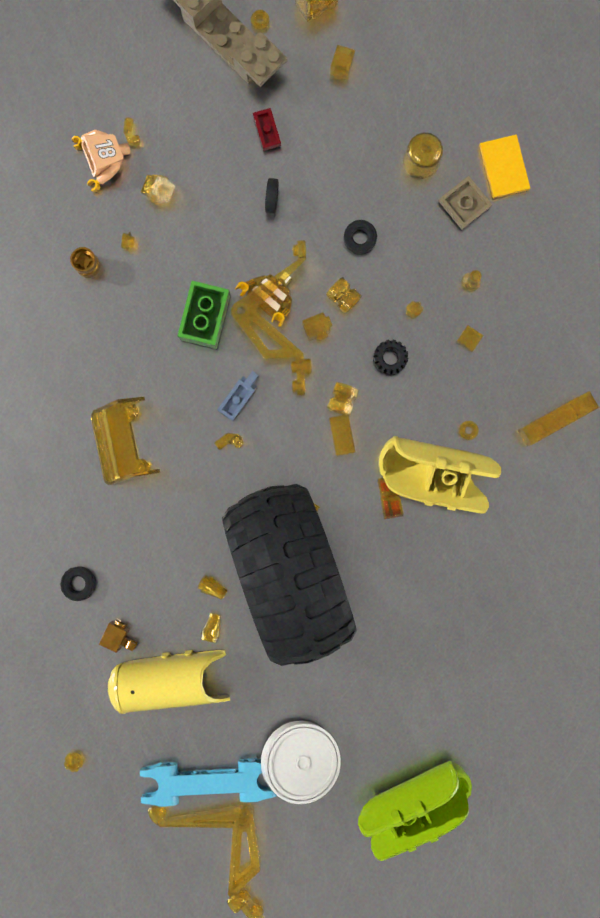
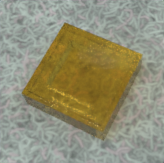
[456,325,484,352]

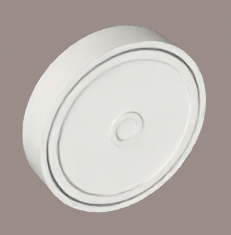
[261,721,341,804]

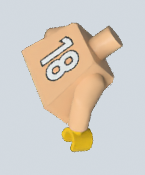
[72,130,130,192]

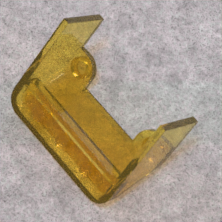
[91,397,160,485]

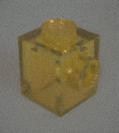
[302,312,332,341]

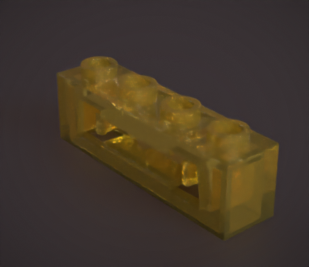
[518,391,599,446]

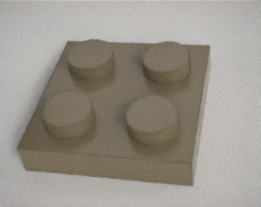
[438,176,492,230]

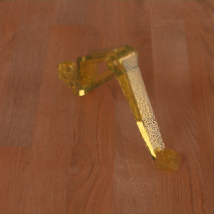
[231,240,312,396]
[147,804,264,918]

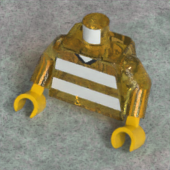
[235,272,292,327]

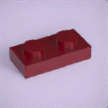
[253,108,281,151]

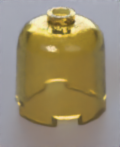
[403,132,443,179]

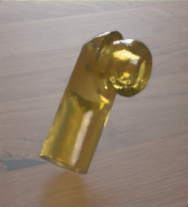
[123,117,140,146]
[214,433,244,450]

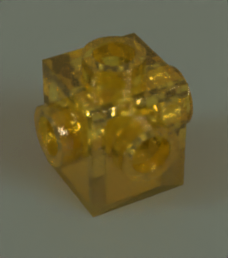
[141,175,175,205]

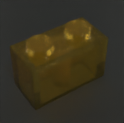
[329,414,355,457]

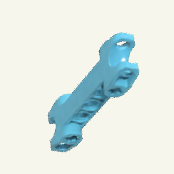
[140,758,277,807]

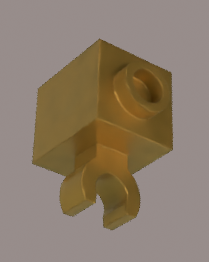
[99,620,138,653]

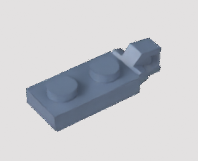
[217,371,259,421]

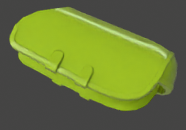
[358,761,472,861]

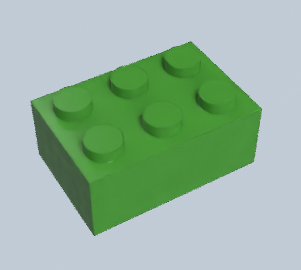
[177,281,231,349]

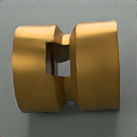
[70,247,100,278]

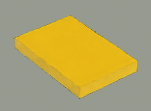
[479,134,530,199]

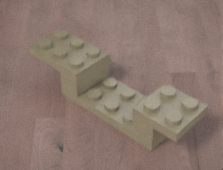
[173,0,287,87]

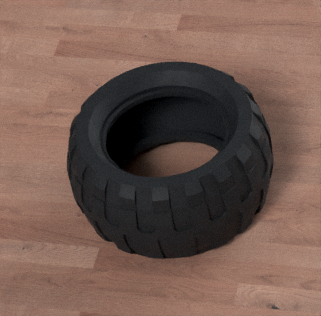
[222,484,357,666]

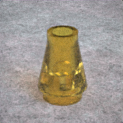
[463,270,482,290]
[197,575,227,600]
[201,613,221,643]

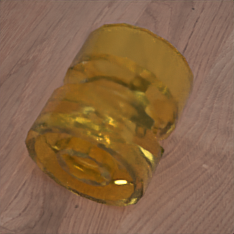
[326,277,362,314]
[327,382,359,416]

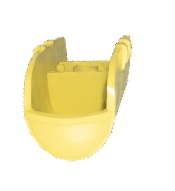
[379,436,501,514]
[108,650,230,714]

